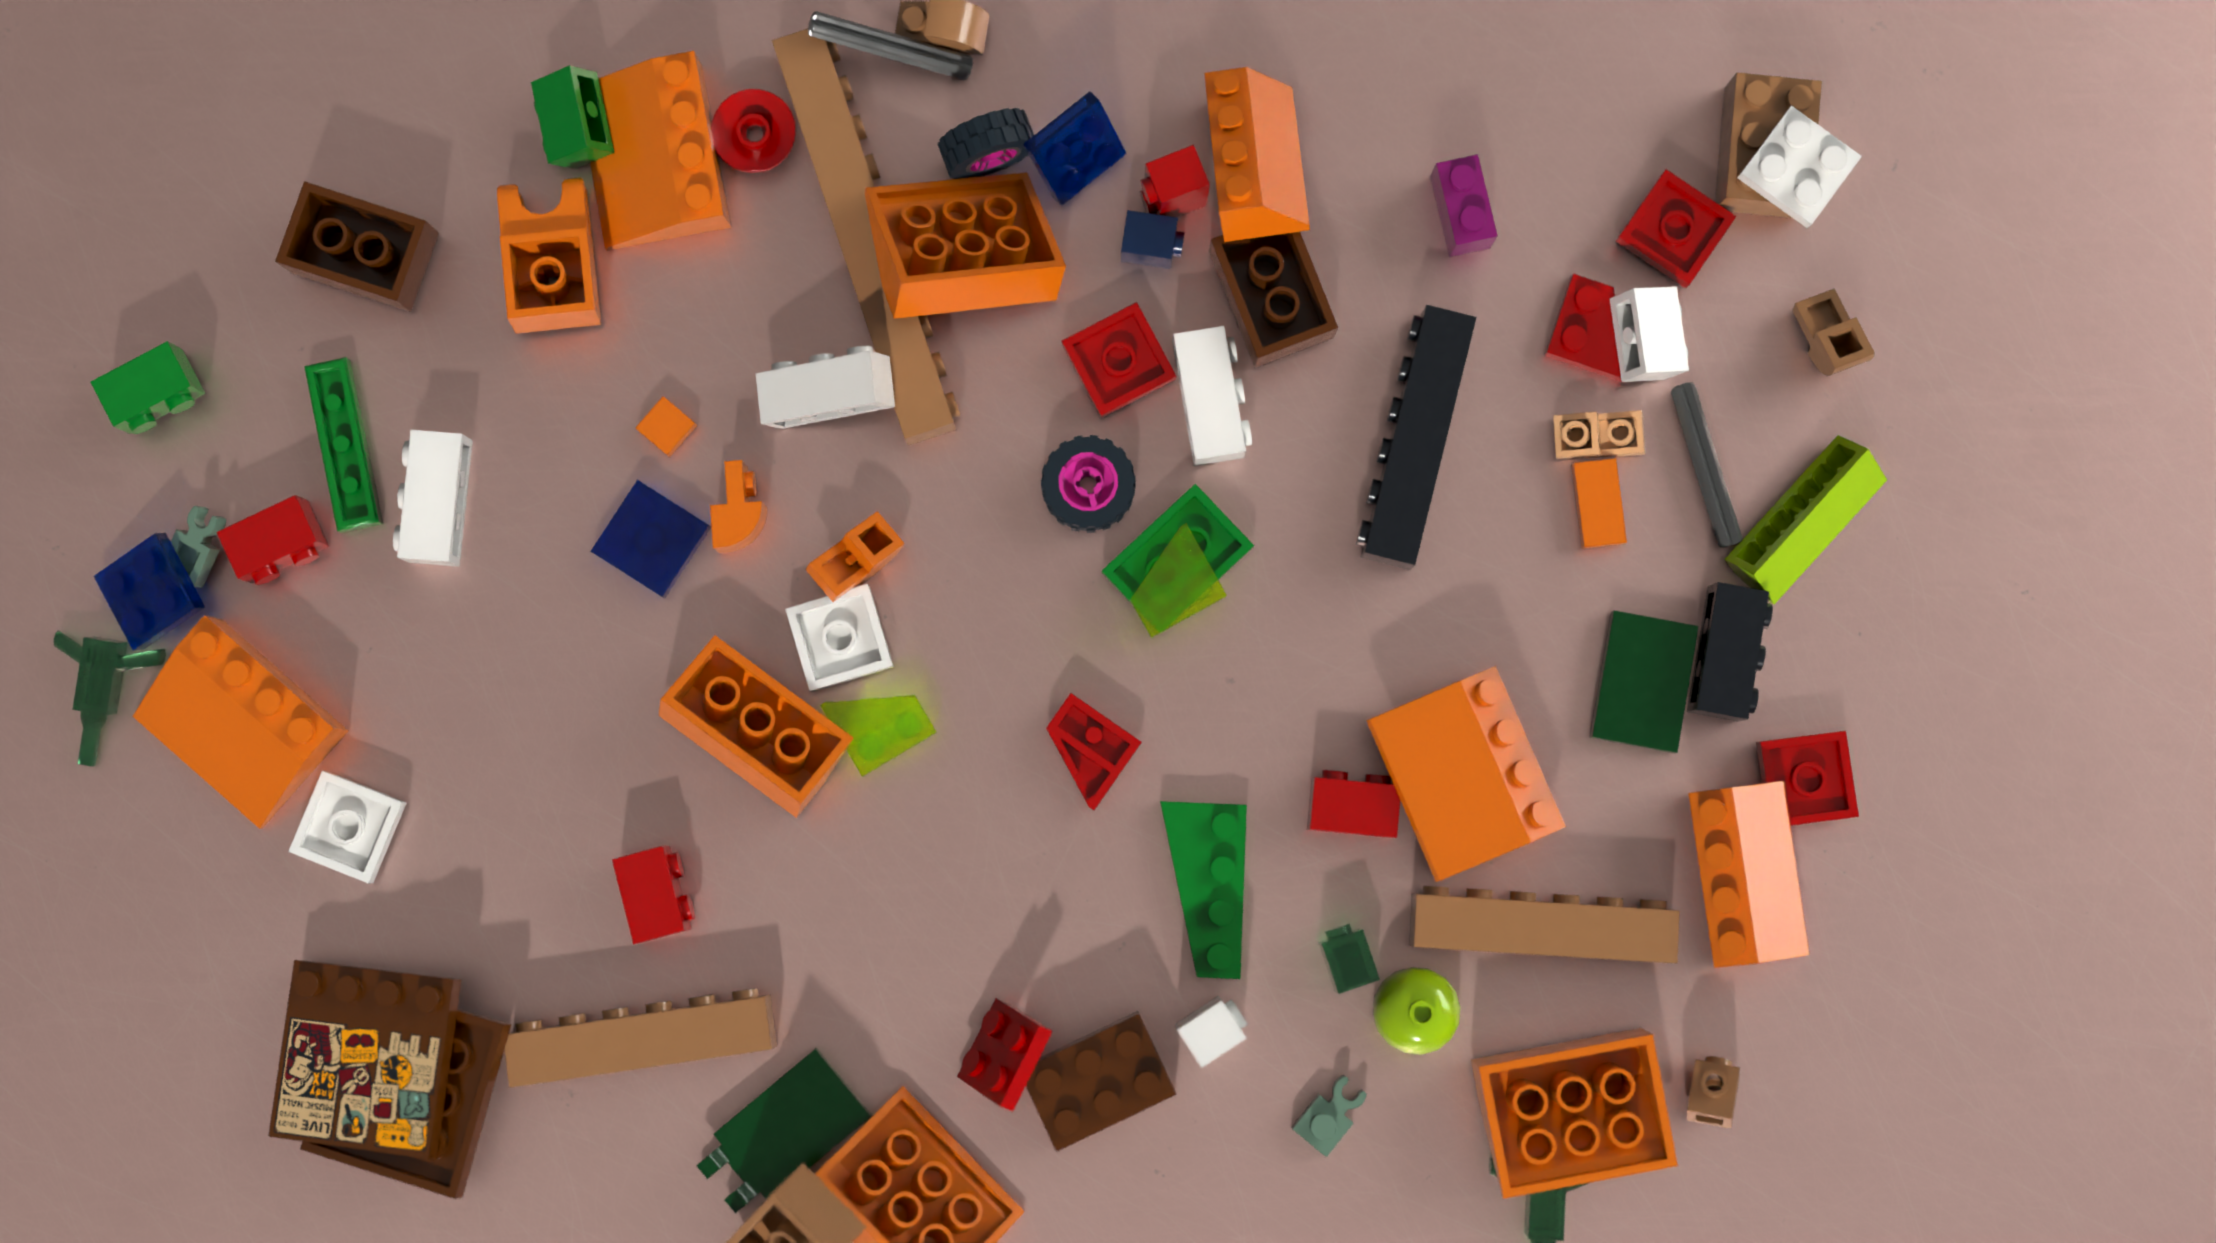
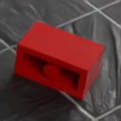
[1140,145,1210,218]
[216,495,329,585]
[1307,770,1400,838]
[612,846,695,945]

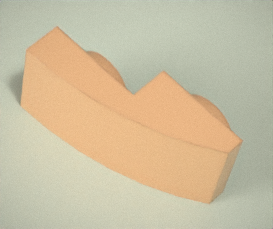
[1553,410,1646,459]

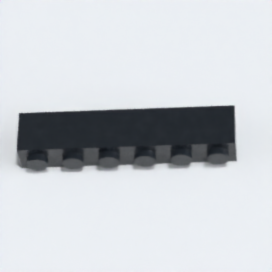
[1356,305,1477,570]

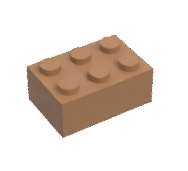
[1715,72,1822,218]
[726,1163,866,1243]

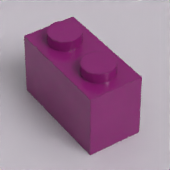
[1430,154,1498,257]

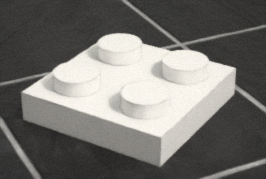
[1737,106,1862,228]
[785,584,894,692]
[288,771,406,884]

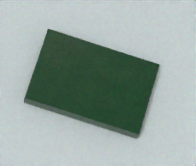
[1589,610,1699,754]

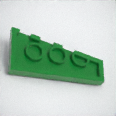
[1160,801,1247,979]

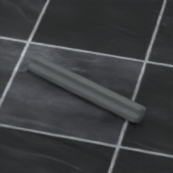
[808,11,973,80]
[1671,382,1743,547]

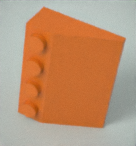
[590,51,731,251]
[865,172,1066,319]
[132,615,349,829]
[1366,666,1566,882]
[1471,1028,1678,1199]
[814,1086,1025,1243]

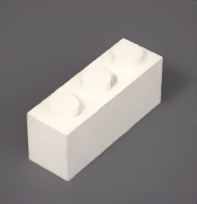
[1172,326,1252,466]
[755,346,895,429]
[393,430,473,567]

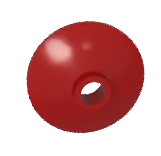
[711,89,796,173]

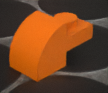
[710,460,767,553]
[805,511,905,602]

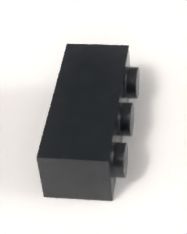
[1687,582,1773,722]

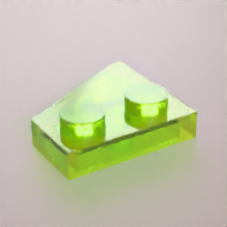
[1130,523,1227,639]
[820,695,938,777]

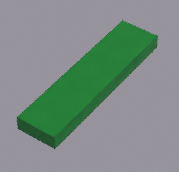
[304,357,383,533]

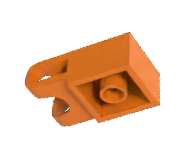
[497,177,601,334]

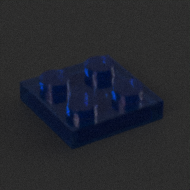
[1023,91,1127,206]
[591,480,711,598]
[94,532,205,651]

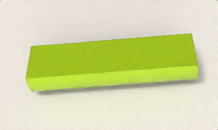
[1725,435,1887,605]

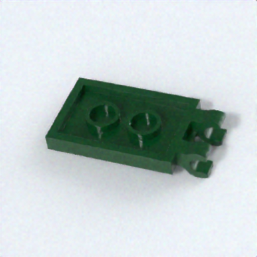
[696,1048,872,1213]

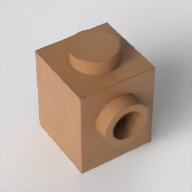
[1687,1056,1740,1129]

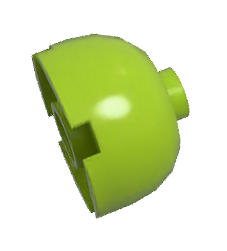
[1373,967,1461,1055]

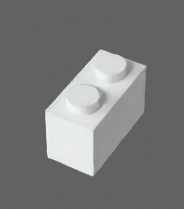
[1610,287,1689,382]
[1175,996,1248,1068]

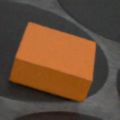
[635,396,697,457]

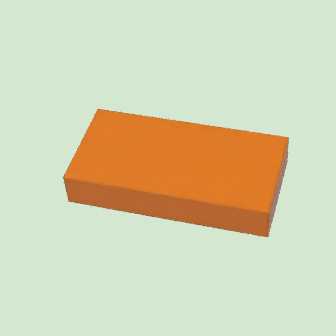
[1571,458,1627,549]

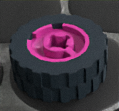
[938,108,1038,179]
[1041,435,1136,533]

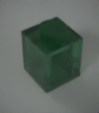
[1318,923,1380,994]

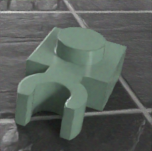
[159,506,226,588]
[1291,1075,1367,1157]

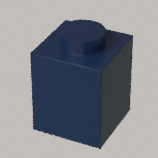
[1121,210,1185,269]

